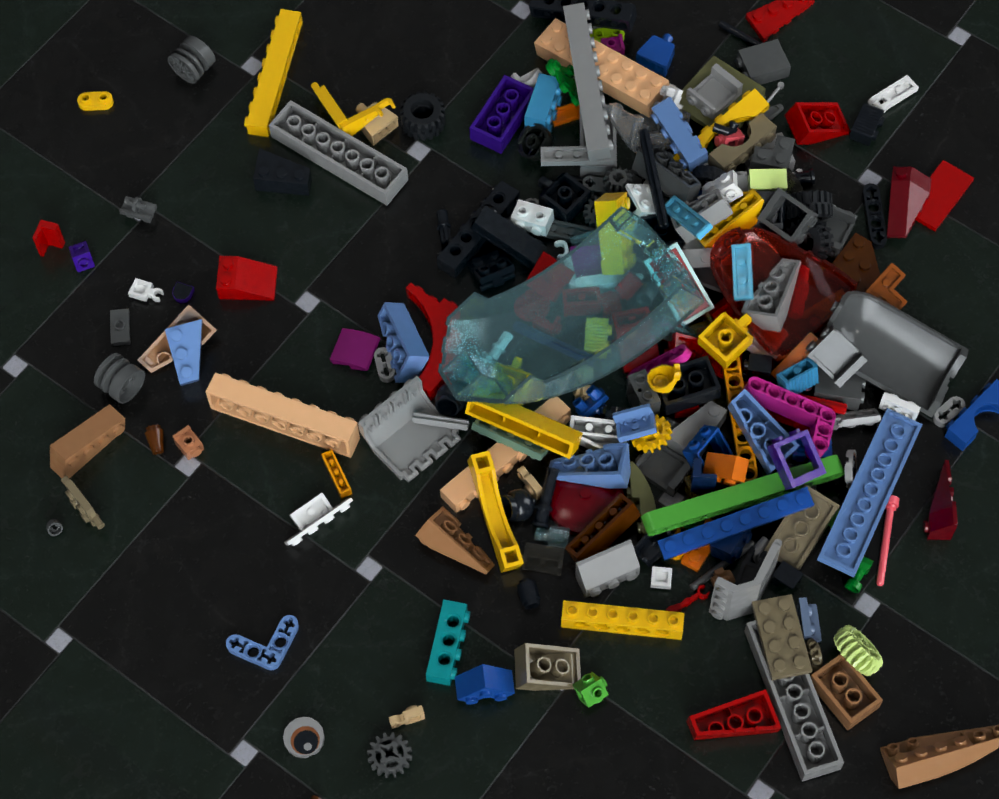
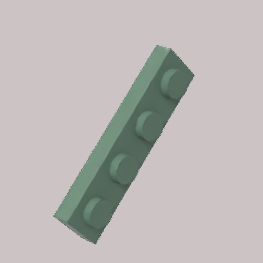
[471,419,549,461]

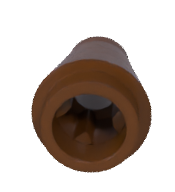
[144,425,164,455]

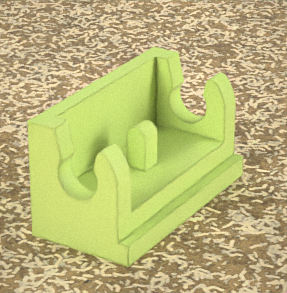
[748,169,788,191]

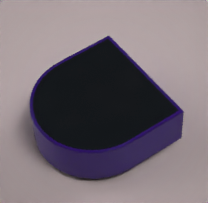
[172,282,195,303]

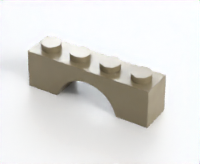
[708,113,777,173]

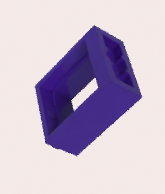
[767,428,827,490]

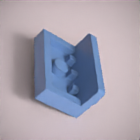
[612,404,657,443]

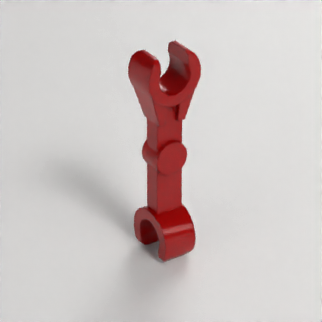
[666,585,710,612]

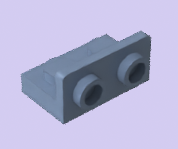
[796,597,822,644]

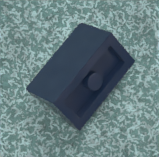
[690,458,717,493]

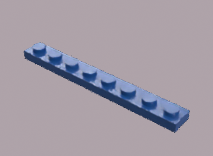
[657,487,814,561]

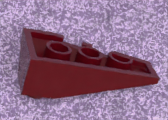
[923,460,958,540]

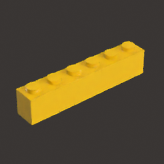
[465,388,583,459]

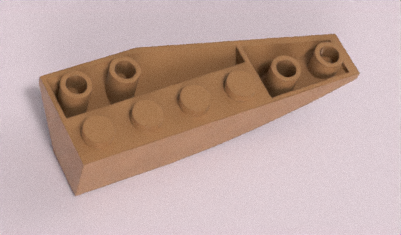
[880,725,999,789]

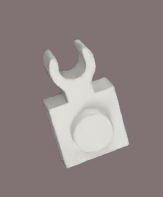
[128,278,164,302]

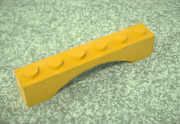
[673,88,769,173]
[467,451,524,573]

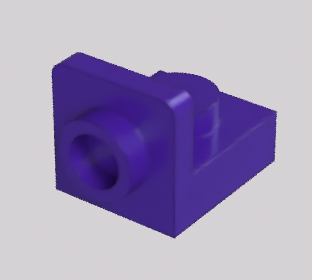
[69,241,95,272]

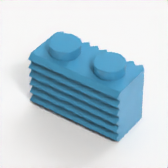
[776,358,819,394]

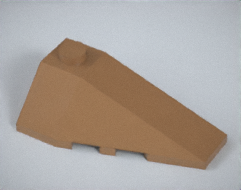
[137,304,217,373]
[415,506,495,574]

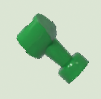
[845,556,874,593]

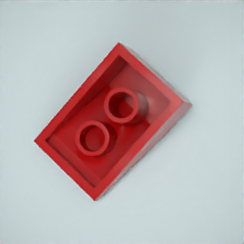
[785,102,851,145]
[216,256,278,301]

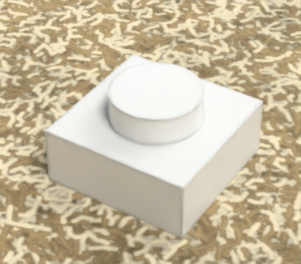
[651,566,672,590]

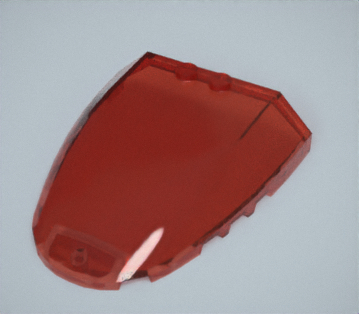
[710,227,858,361]

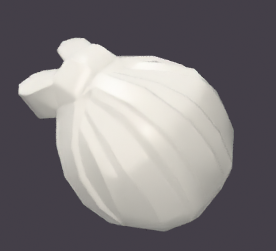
[511,68,542,88]

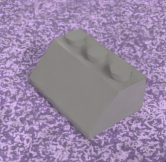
[575,539,640,598]

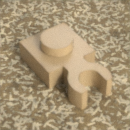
[517,466,542,501]
[389,705,425,729]

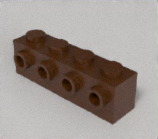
[565,493,641,563]

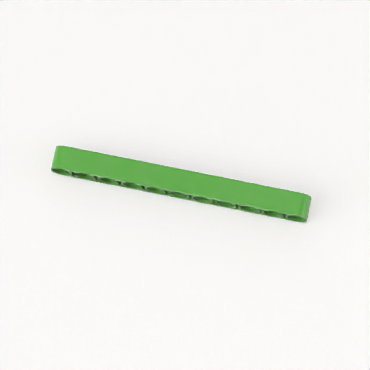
[641,455,845,536]

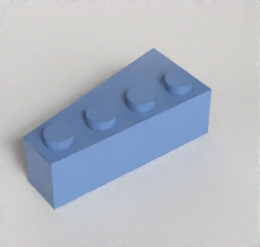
[650,97,708,172]
[378,302,430,383]
[727,389,800,475]

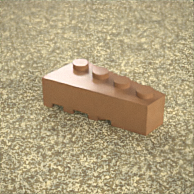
[50,404,125,478]

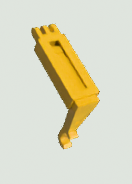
[311,82,396,136]

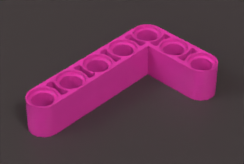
[741,376,836,460]

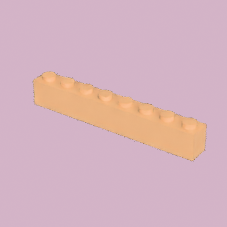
[440,394,571,513]

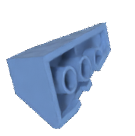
[549,443,631,489]

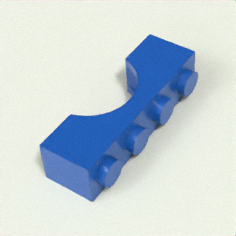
[945,379,999,451]

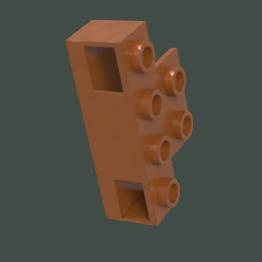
[865,263,908,310]

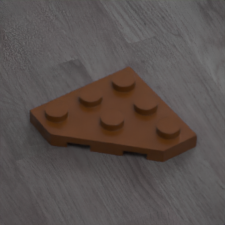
[825,233,880,292]

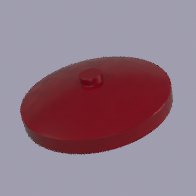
[550,480,624,535]

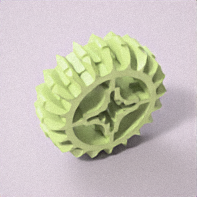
[833,625,883,676]

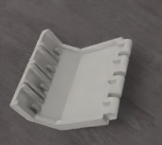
[358,376,461,483]
[709,539,782,621]

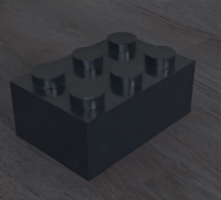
[657,355,721,416]

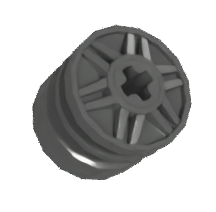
[168,35,216,84]
[94,353,145,404]

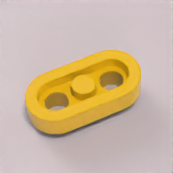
[77,91,114,111]

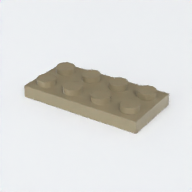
[764,484,840,570]
[751,594,812,681]

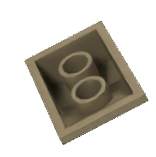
[514,643,581,691]

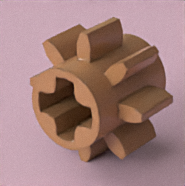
[711,567,735,587]

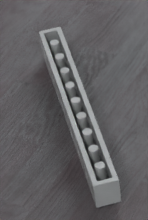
[563,2,613,162]

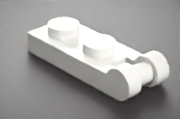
[868,75,919,113]

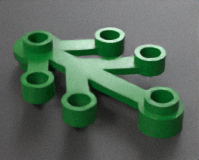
[545,59,580,106]

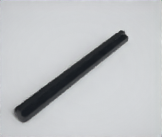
[638,128,669,229]

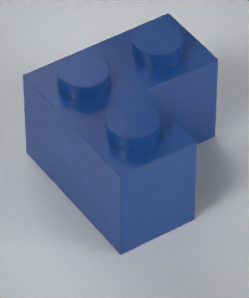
[455,664,515,705]

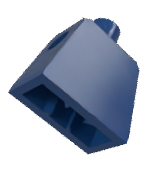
[636,33,675,77]

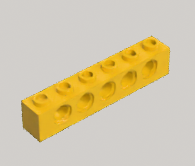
[561,600,684,640]

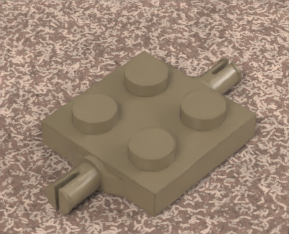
[61,476,105,530]

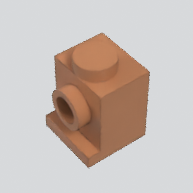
[173,425,204,460]

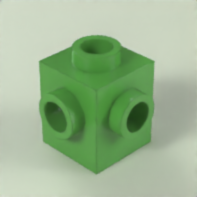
[572,672,609,708]

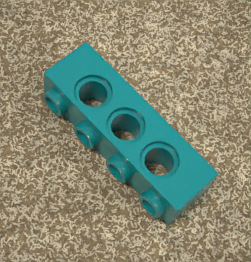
[426,599,470,686]

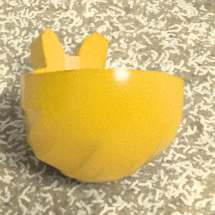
[647,364,681,393]

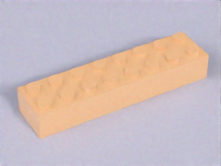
[534,18,669,118]
[206,372,360,458]

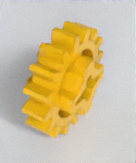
[631,414,673,453]

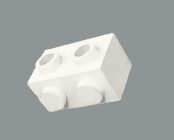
[511,199,554,237]

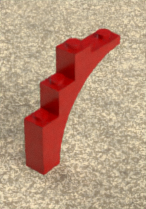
[406,283,460,401]

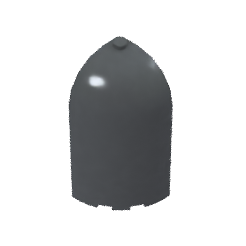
[827,291,969,418]

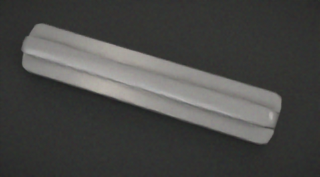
[412,412,469,431]

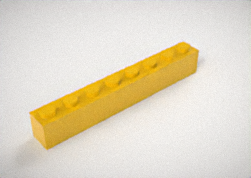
[244,9,303,138]

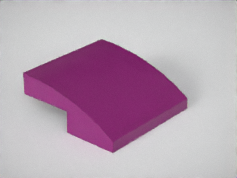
[330,328,380,371]

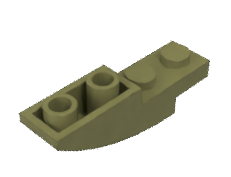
[626,461,656,539]

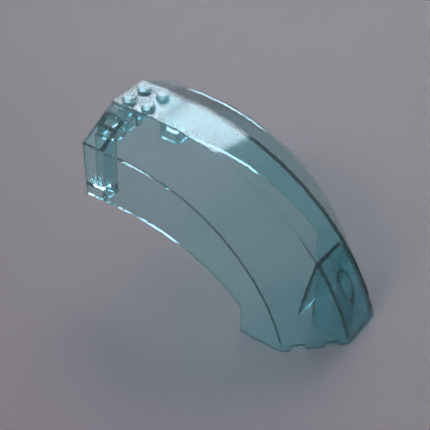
[438,206,705,404]

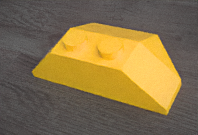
[699,189,764,248]

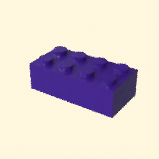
[469,75,534,154]

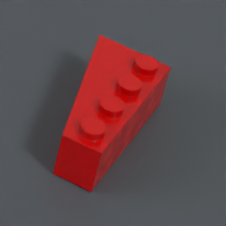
[686,689,782,740]

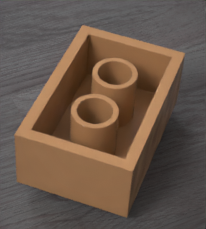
[811,654,883,731]

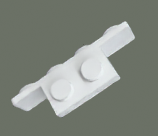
[284,493,353,546]

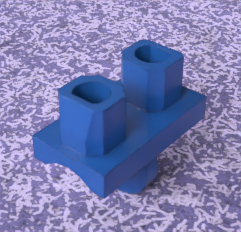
[572,385,609,418]

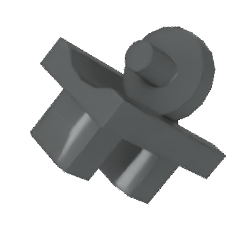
[119,196,157,223]

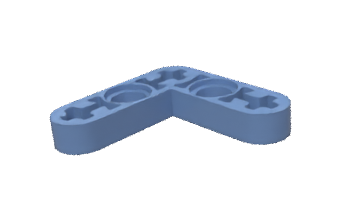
[226,615,299,670]

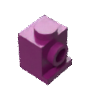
[601,34,625,55]

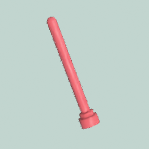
[876,495,900,586]

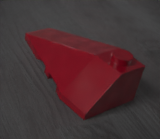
[887,166,932,238]

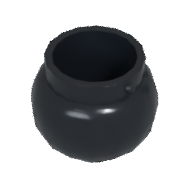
[435,382,467,417]
[501,488,536,522]

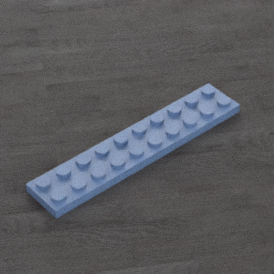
[817,408,923,577]

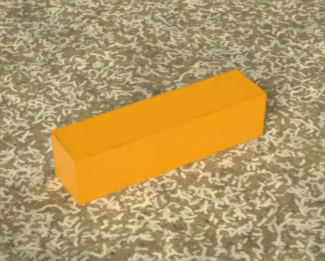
[321,449,352,499]

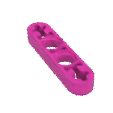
[628,344,692,375]

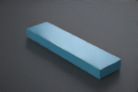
[665,195,714,240]

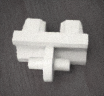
[653,84,683,109]

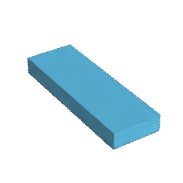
[731,243,754,301]

